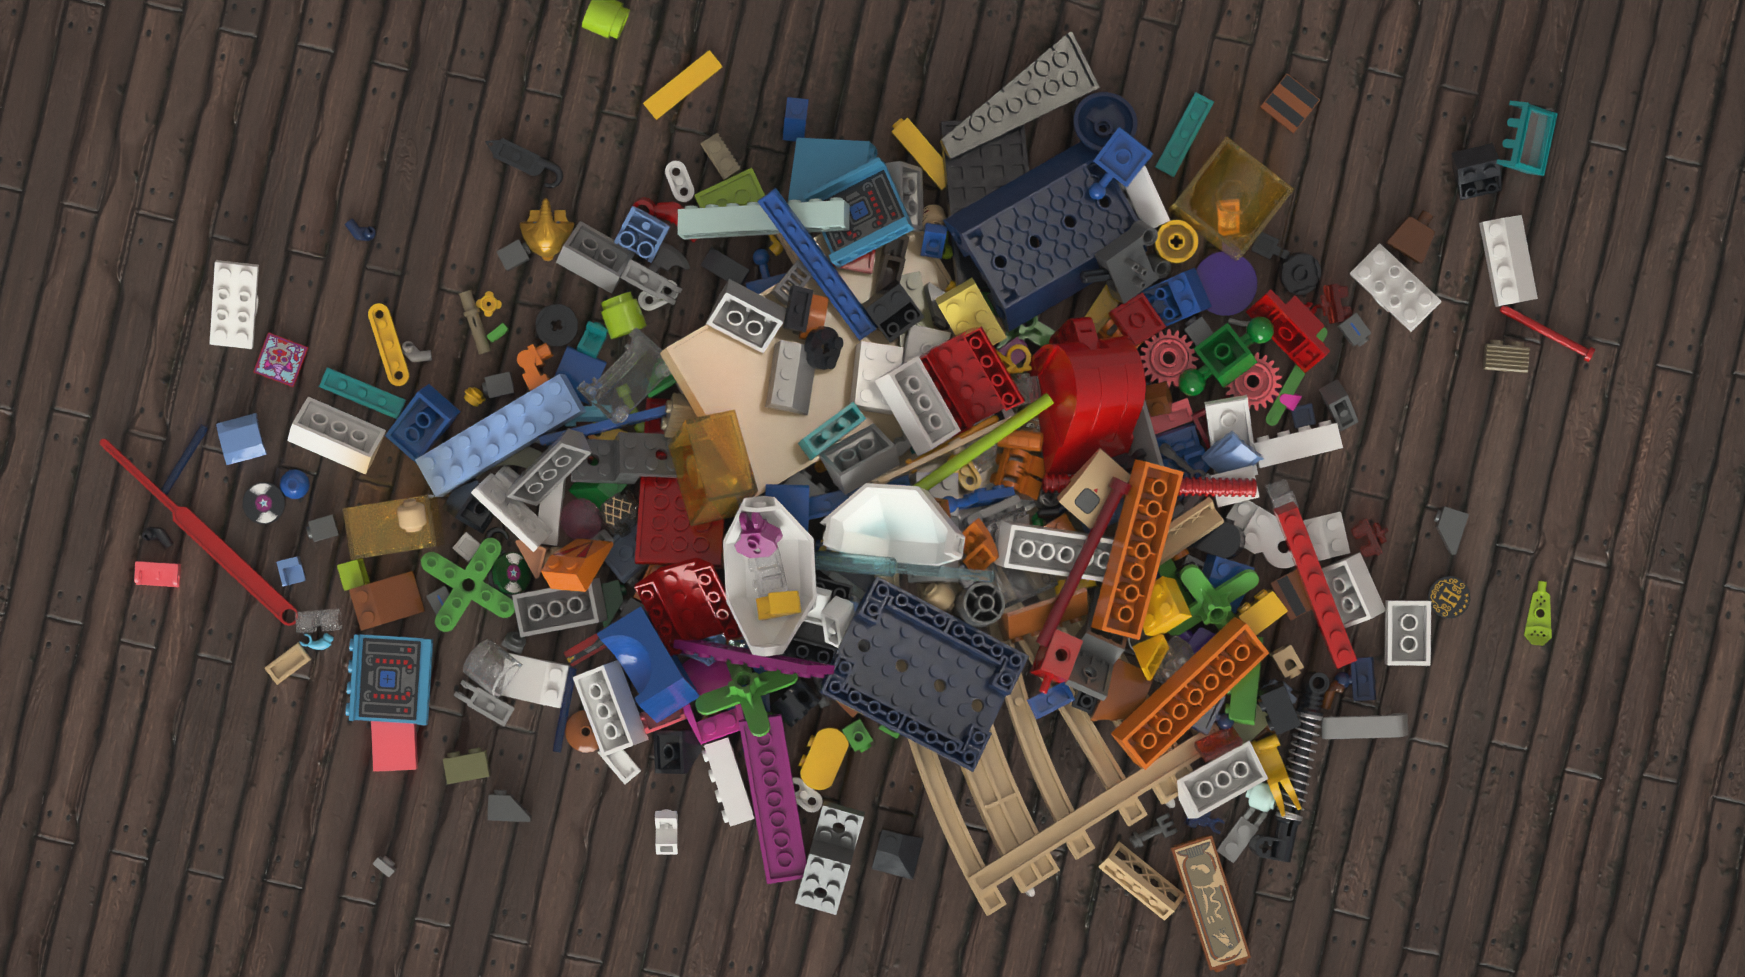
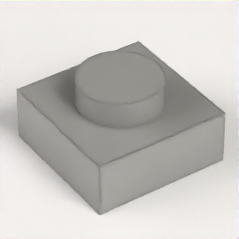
[373,856,396,877]

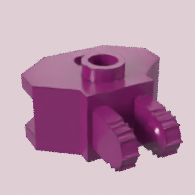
[734,512,783,558]

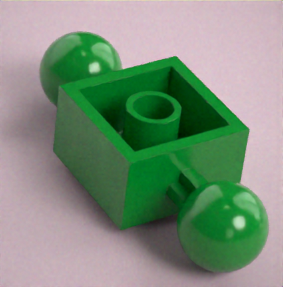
[1178,316,1274,396]

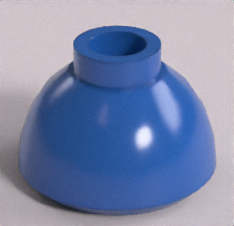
[280,469,310,499]

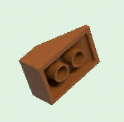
[349,571,425,631]

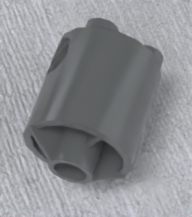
[952,582,1005,629]

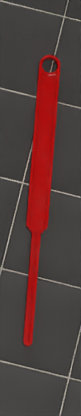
[100,439,299,626]

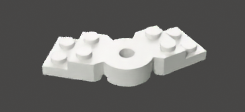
[1225,500,1350,568]

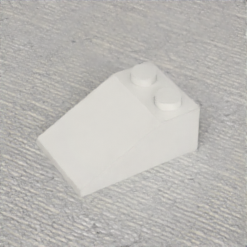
[499,653,570,708]

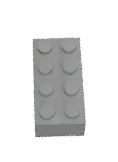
[512,578,608,637]

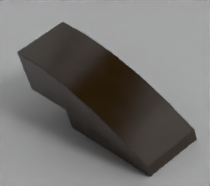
[874,234,910,295]

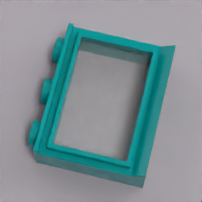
[1496,101,1558,176]

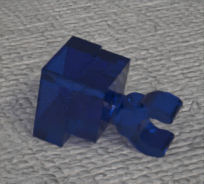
[1186,812,1225,834]

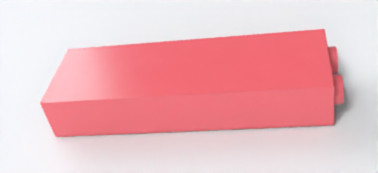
[371,721,418,771]

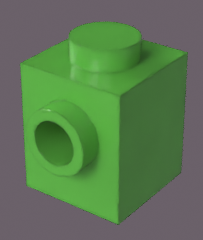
[842,718,873,753]

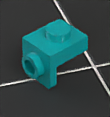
[577,321,608,359]

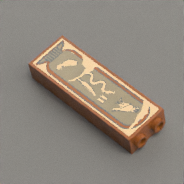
[1170,834,1251,972]

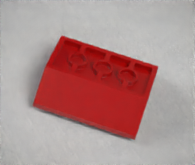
[919,326,1025,438]
[634,557,743,656]

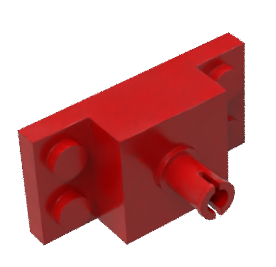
[1246,289,1330,373]

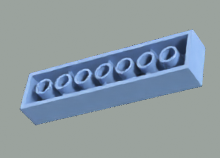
[415,374,586,497]

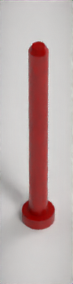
[1500,305,1595,362]

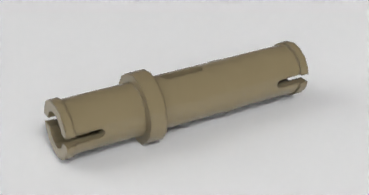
[459,290,492,355]

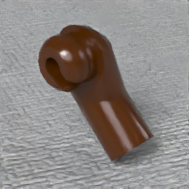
[1320,680,1345,710]

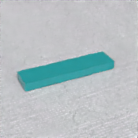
[1155,92,1214,178]
[319,367,406,419]

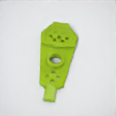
[1524,581,1552,646]

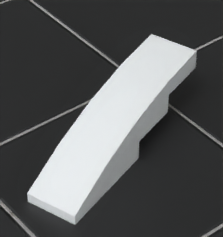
[538,478,566,546]

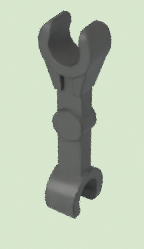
[1159,443,1206,479]

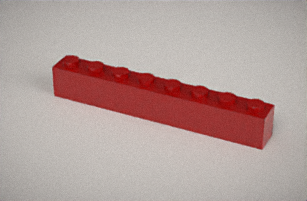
[1273,501,1357,669]

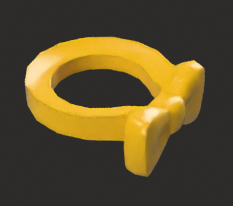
[1006,344,1032,374]

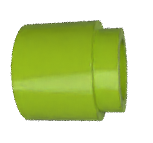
[582,0,630,39]
[601,292,647,339]

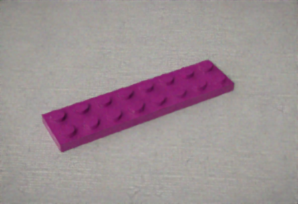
[673,639,835,678]
[739,713,807,884]

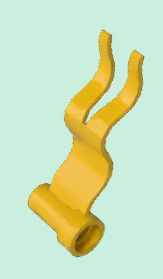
[1250,733,1302,817]

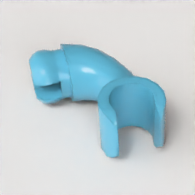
[299,633,334,650]

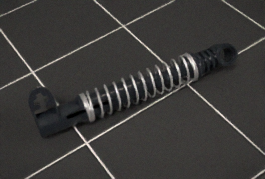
[1249,671,1329,862]

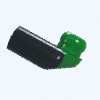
[1030,506,1059,526]

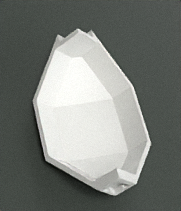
[820,483,965,566]
[723,496,817,657]

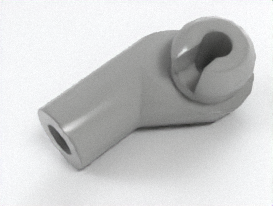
[402,341,432,362]

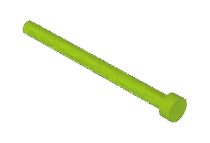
[913,393,1054,491]

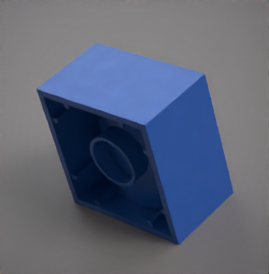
[597,606,700,723]

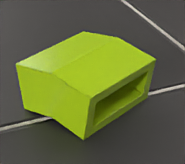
[337,558,370,591]

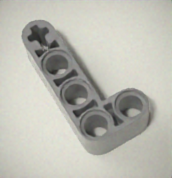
[1321,713,1408,739]

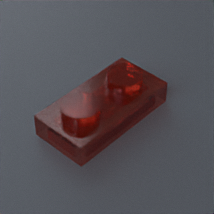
[1194,726,1243,762]

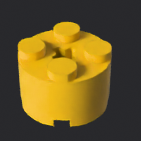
[1154,220,1198,264]

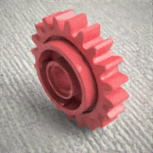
[1140,329,1198,388]
[1226,352,1282,411]

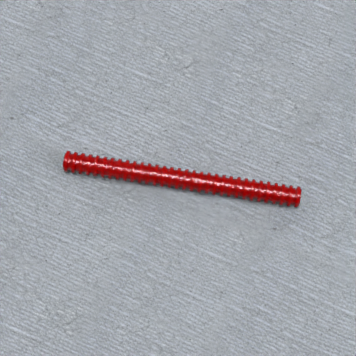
[1042,474,1257,497]

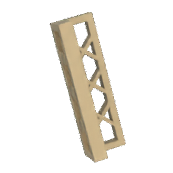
[1159,496,1224,566]
[1099,842,1185,921]

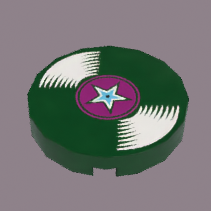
[492,552,531,595]

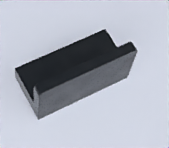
[783,285,813,334]

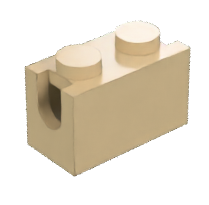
[1269,643,1304,679]

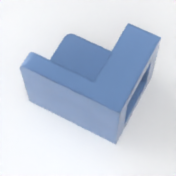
[276,556,306,586]

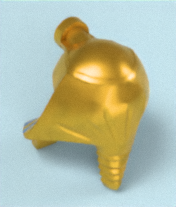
[520,198,575,261]

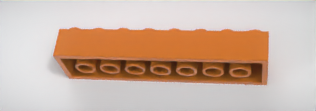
[1091,459,1184,640]
[1111,617,1269,770]

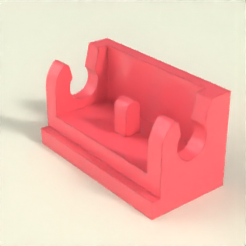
[1149,398,1193,434]
[134,561,181,587]
[640,708,687,734]

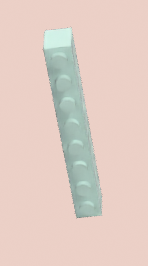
[678,197,850,239]

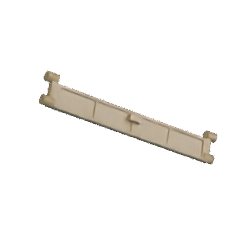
[872,413,1017,484]

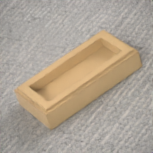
[265,642,312,685]

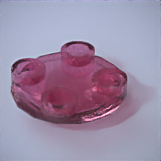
[560,498,603,539]

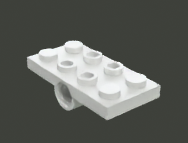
[1350,243,1441,332]
[210,260,259,349]

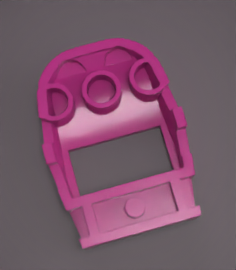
[682,658,745,745]

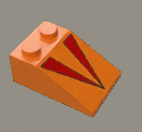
[541,538,614,592]

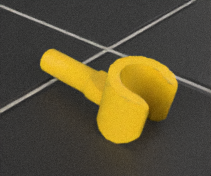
[768,235,783,256]

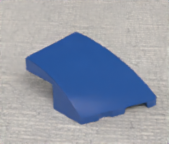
[1155,423,1210,479]

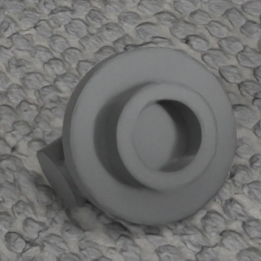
[501,631,526,655]

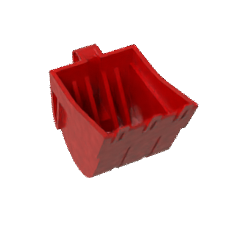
[1027,317,1146,476]

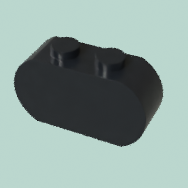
[1190,517,1245,559]

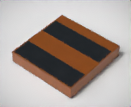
[1260,74,1320,133]
[1270,569,1312,621]

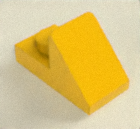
[756,591,801,621]

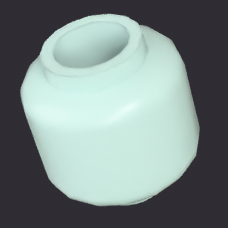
[1246,782,1277,812]

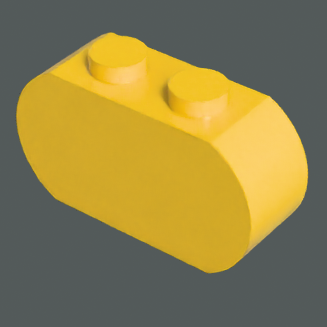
[798,727,849,790]

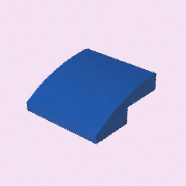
[555,346,607,404]

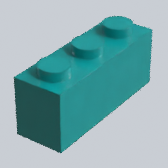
[798,402,866,461]

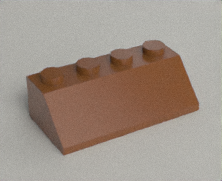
[997,587,1088,644]

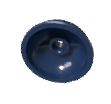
[1073,92,1137,152]

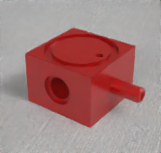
[1029,629,1083,694]

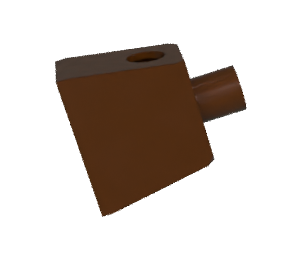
[1385,210,1435,264]

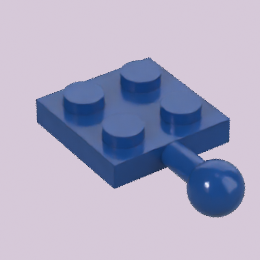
[1089,127,1154,200]
[746,249,786,294]
[943,485,1015,513]

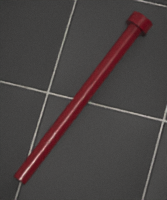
[1035,477,1132,647]

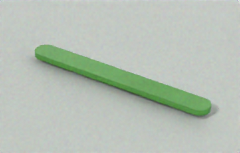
[1266,327,1327,426]

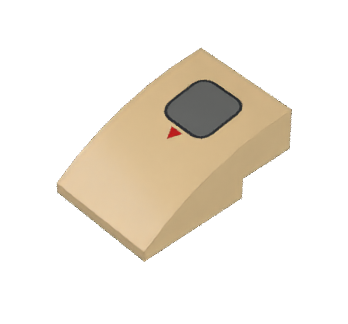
[1057,448,1131,529]

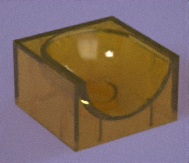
[1168,136,1294,262]
[668,409,758,526]
[343,494,445,560]

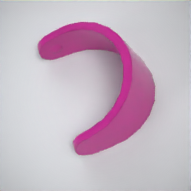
[1271,389,1302,411]

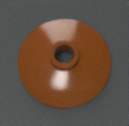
[565,710,599,753]

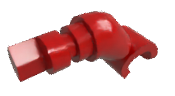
[633,197,697,243]

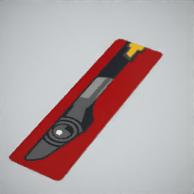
[564,630,607,667]

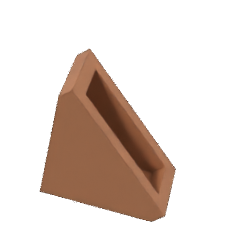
[515,539,549,579]

